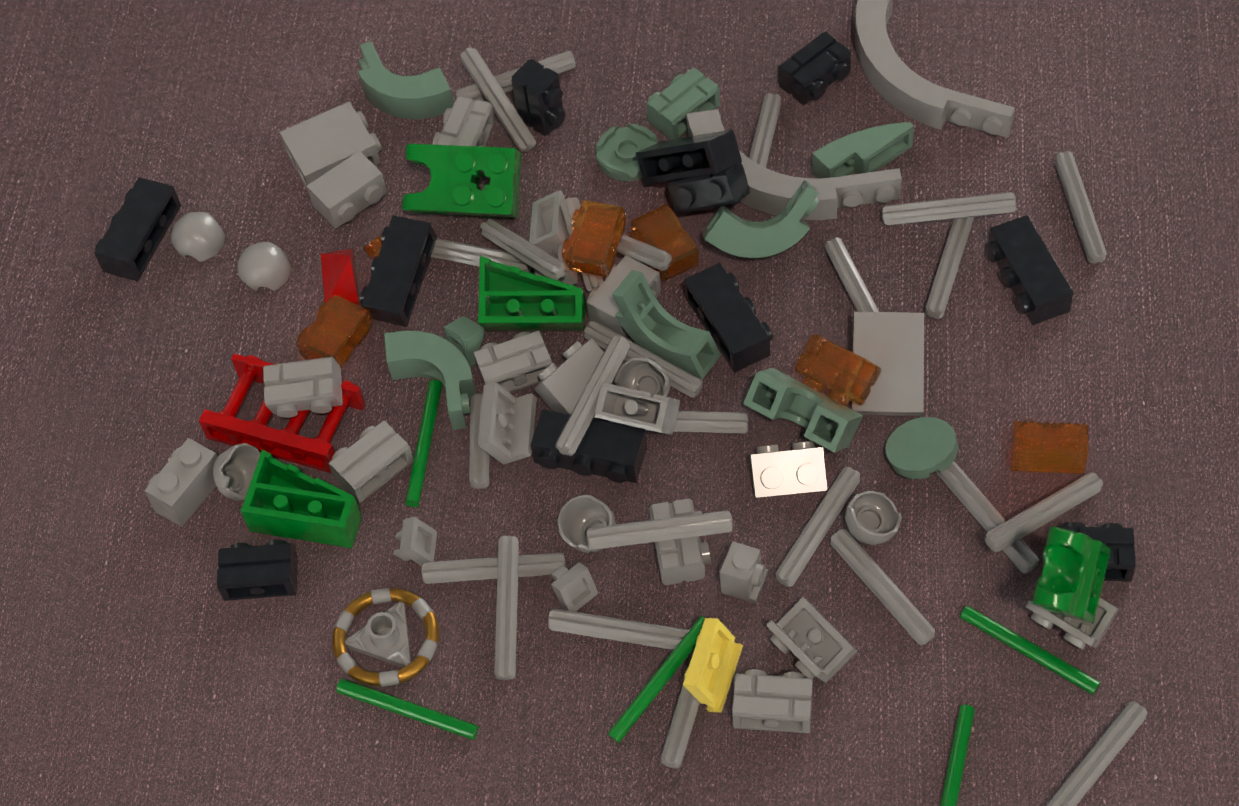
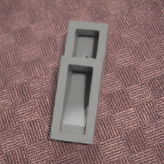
[529,190,578,285]

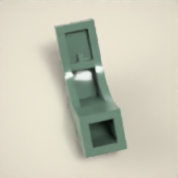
[358,41,454,119]
[702,180,819,258]
[612,270,721,380]
[384,331,476,430]

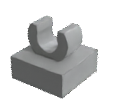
[393,516,437,566]
[551,562,598,612]

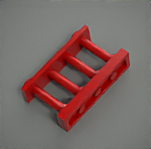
[199,353,365,473]

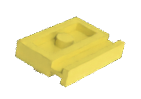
[683,618,743,713]

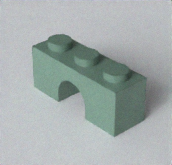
[743,368,863,453]

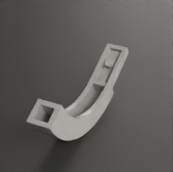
[855,0,1015,138]
[686,109,902,220]

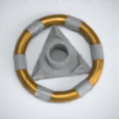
[332,587,439,687]

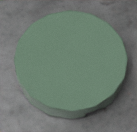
[596,124,658,181]
[885,417,959,479]

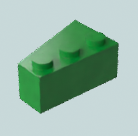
[478,256,586,332]
[241,450,362,549]

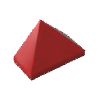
[320,248,360,311]

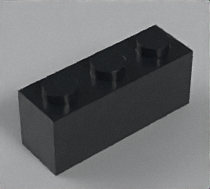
[636,129,742,184]
[94,177,181,282]
[360,215,437,327]
[985,215,1074,325]
[684,263,773,373]
[531,409,647,483]

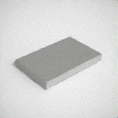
[852,311,924,416]

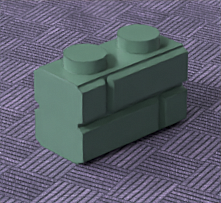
[646,67,720,140]

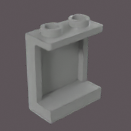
[279,101,382,189]

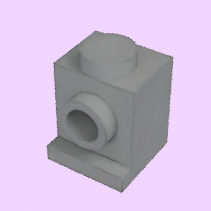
[720,541,768,604]

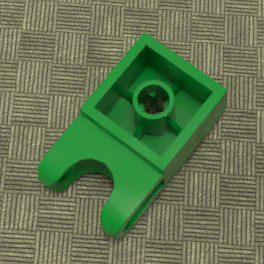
[401,144,522,219]
[1032,527,1111,623]

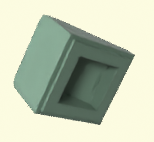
[444,316,484,368]

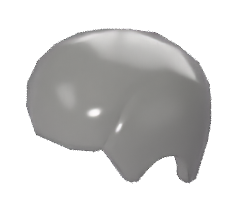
[170,211,226,262]
[237,242,292,291]
[614,358,670,397]
[213,443,261,501]
[845,491,902,546]
[557,494,617,554]

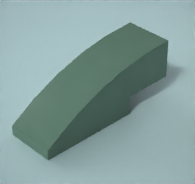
[812,122,914,179]

